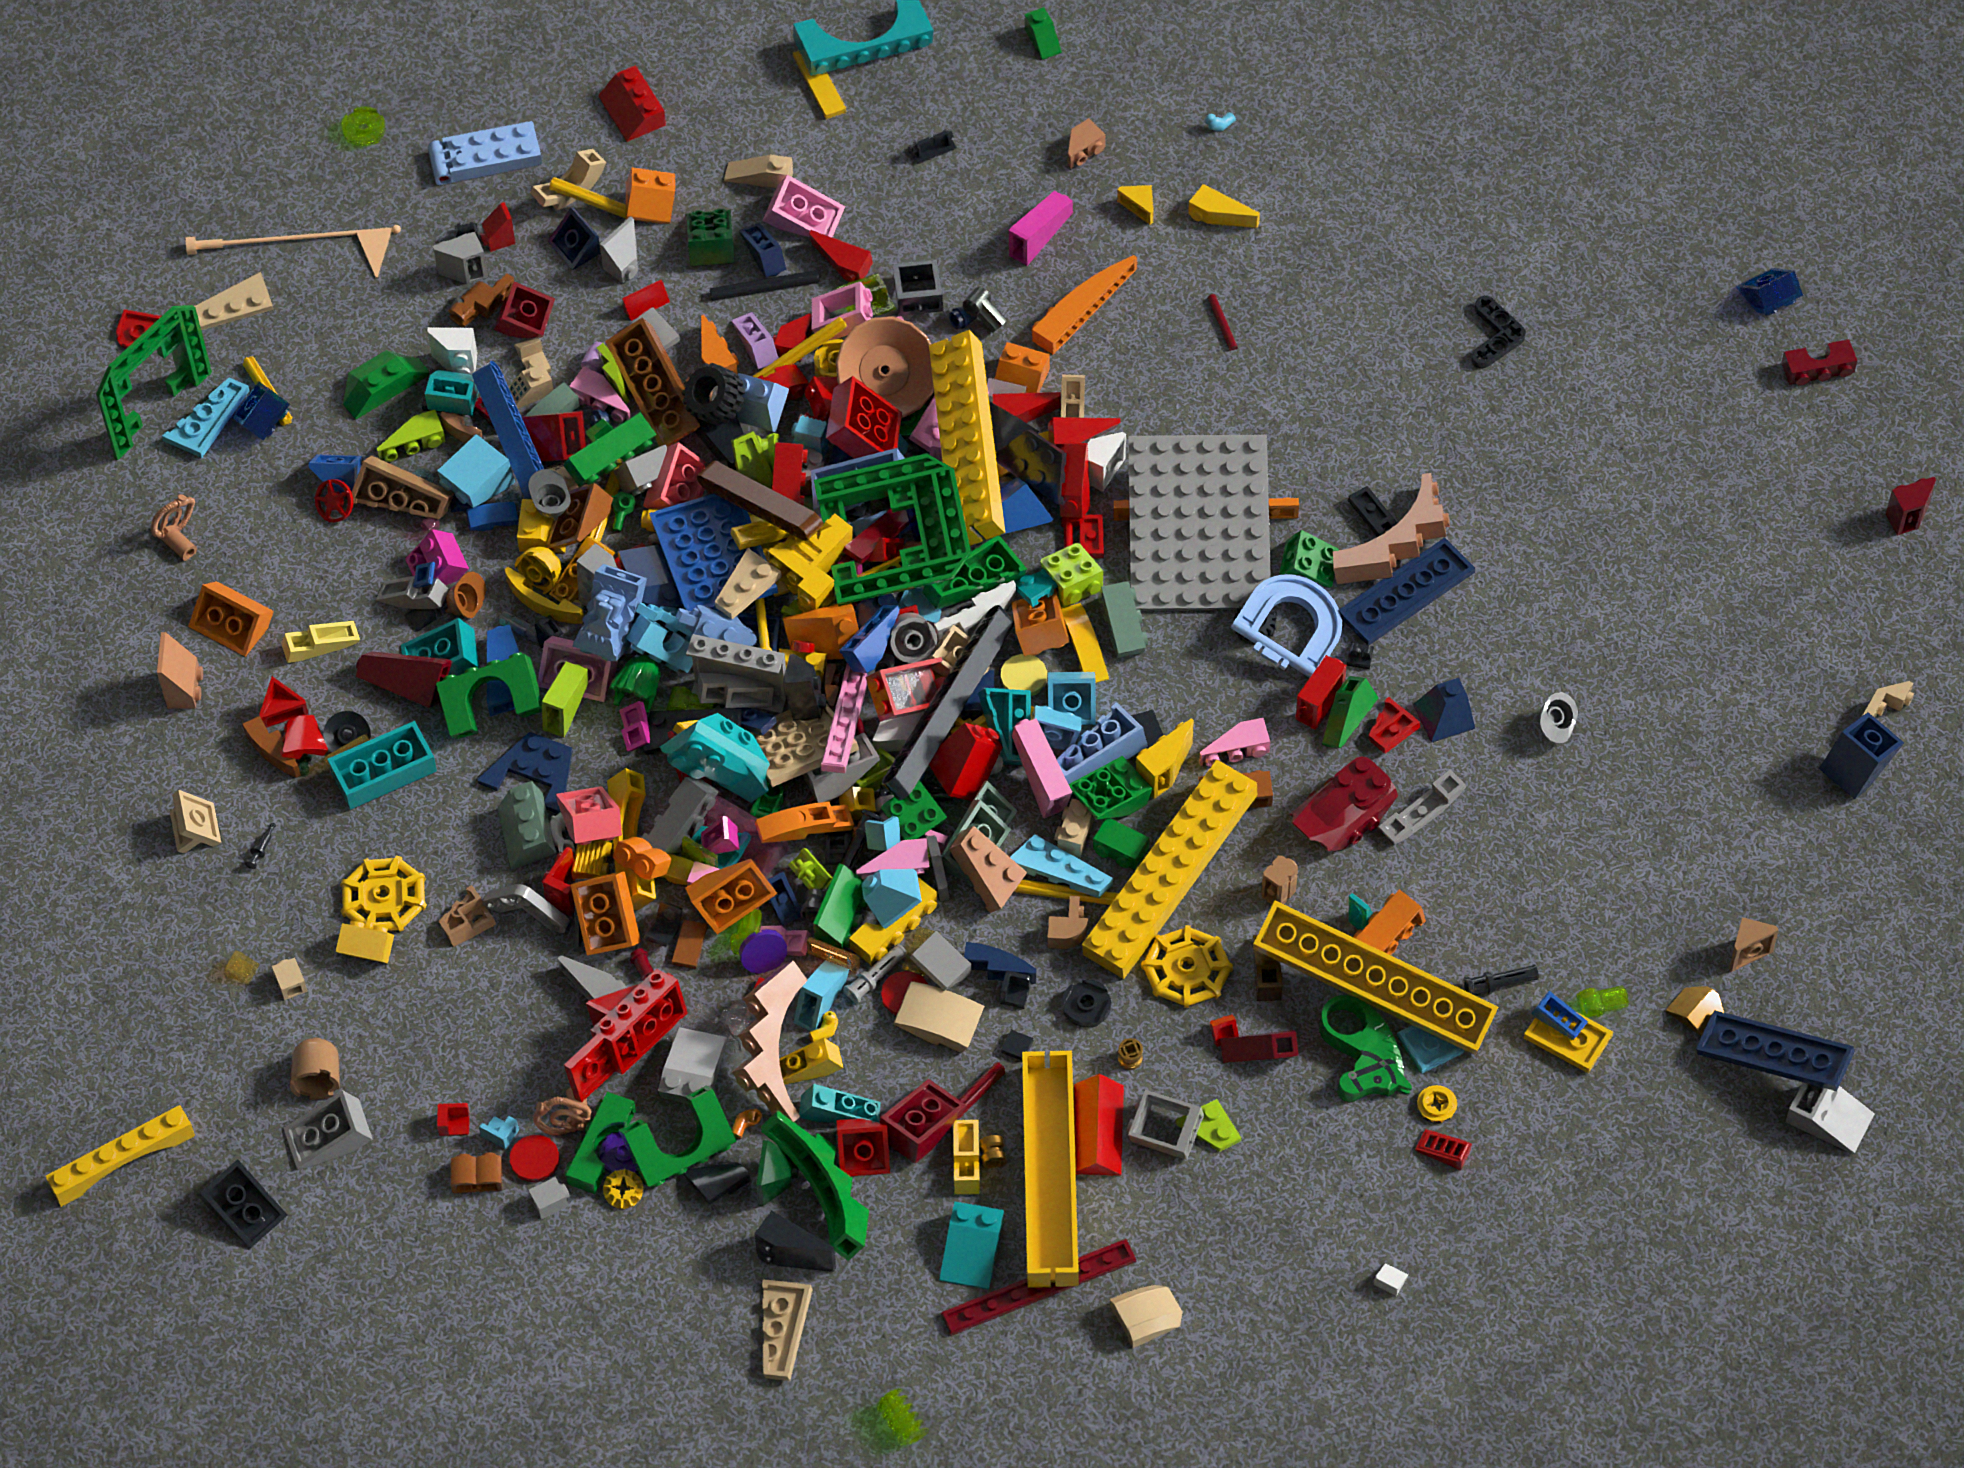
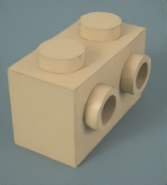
[1055,799,1095,858]

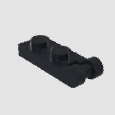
[1348,486,1398,537]

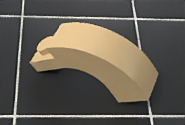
[530,149,606,210]
[1061,375,1085,418]

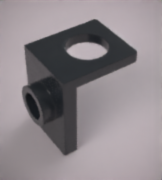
[644,900,683,947]

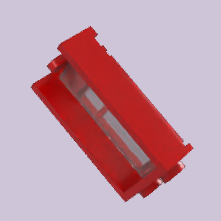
[865,657,946,722]

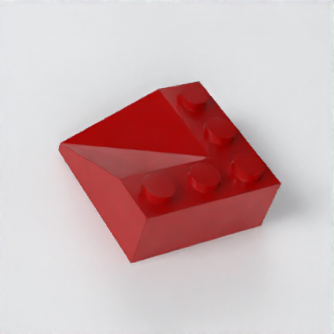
[826,376,902,459]

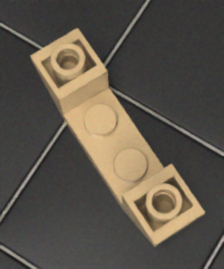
[1863,681,1914,717]

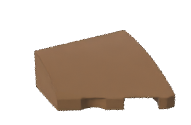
[439,885,496,947]

